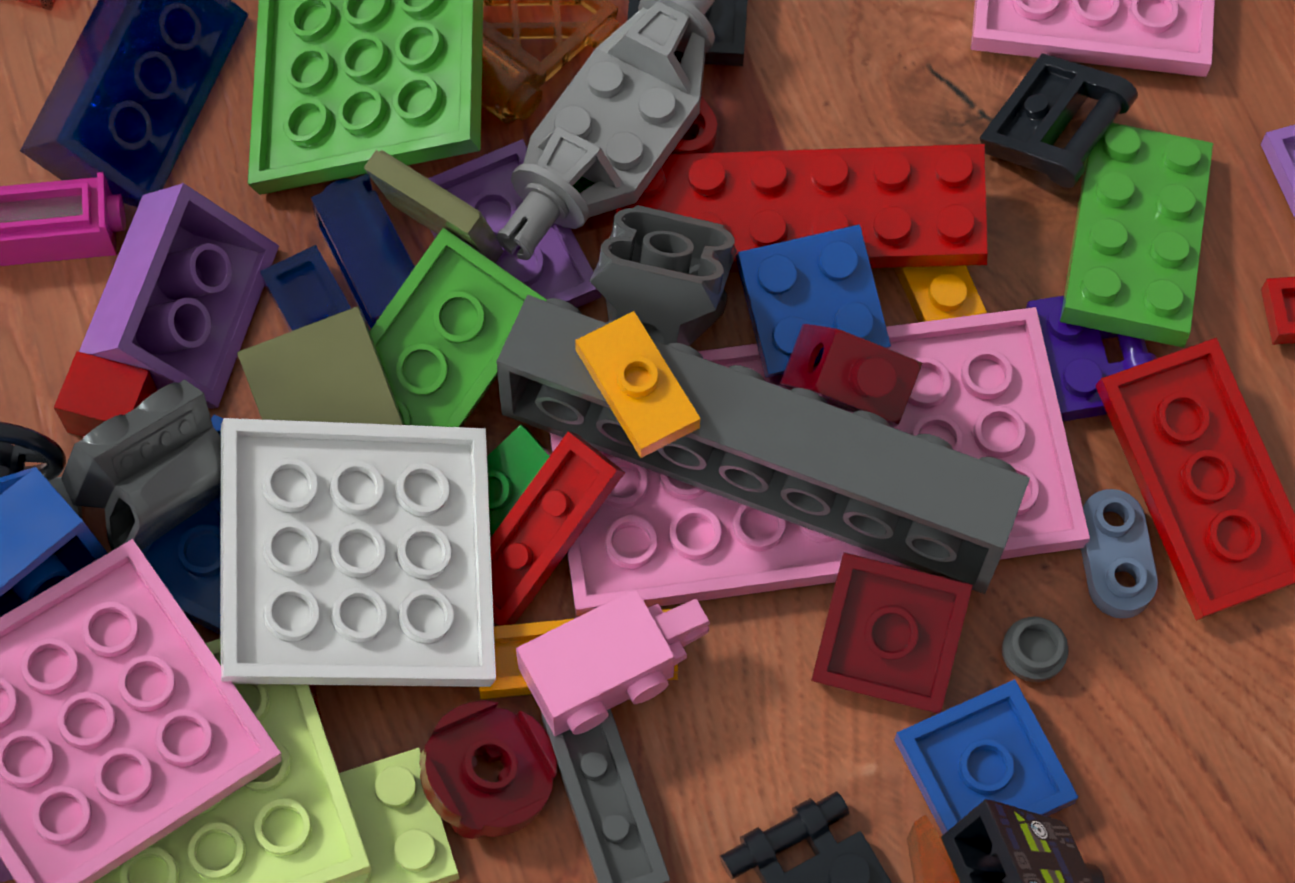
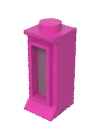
[0,172,126,266]

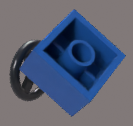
[0,422,108,617]

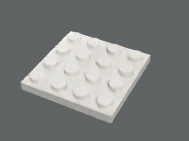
[220,418,496,687]

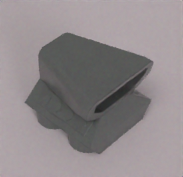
[590,205,737,346]
[61,380,221,551]

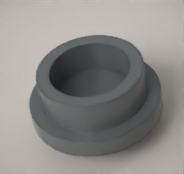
[1002,617,1069,682]

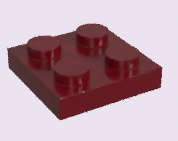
[811,552,973,714]

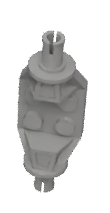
[496,0,715,260]

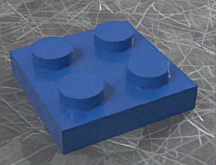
[735,224,891,378]
[894,679,1079,834]

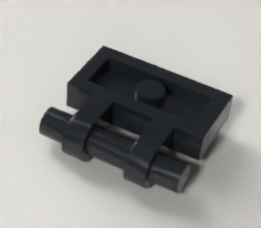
[719,791,892,883]

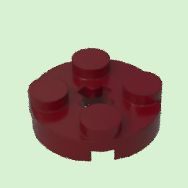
[419,700,557,839]

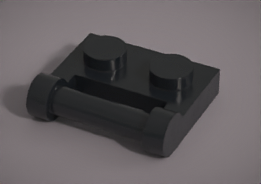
[979,53,1138,188]

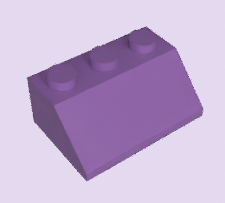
[79,183,279,409]

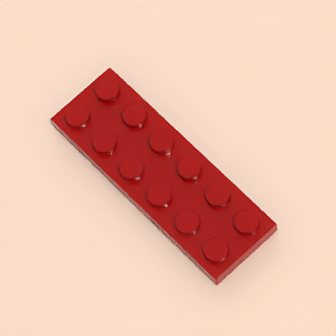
[616,144,988,272]

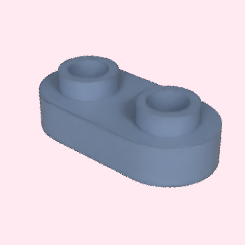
[1081,489,1158,618]

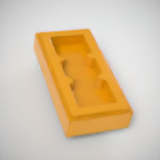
[575,311,701,458]

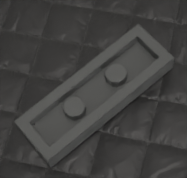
[541,709,670,883]

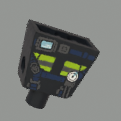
[941,799,1105,883]

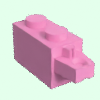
[516,588,710,737]

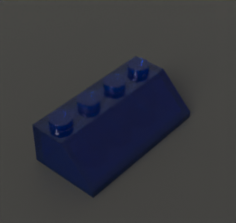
[20,0,249,208]

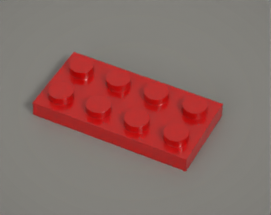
[1095,337,1295,621]

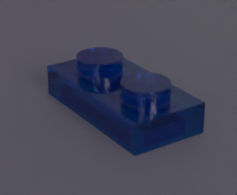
[260,245,351,332]

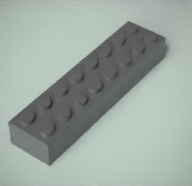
[496,294,1030,594]

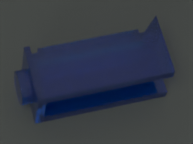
[311,173,415,330]

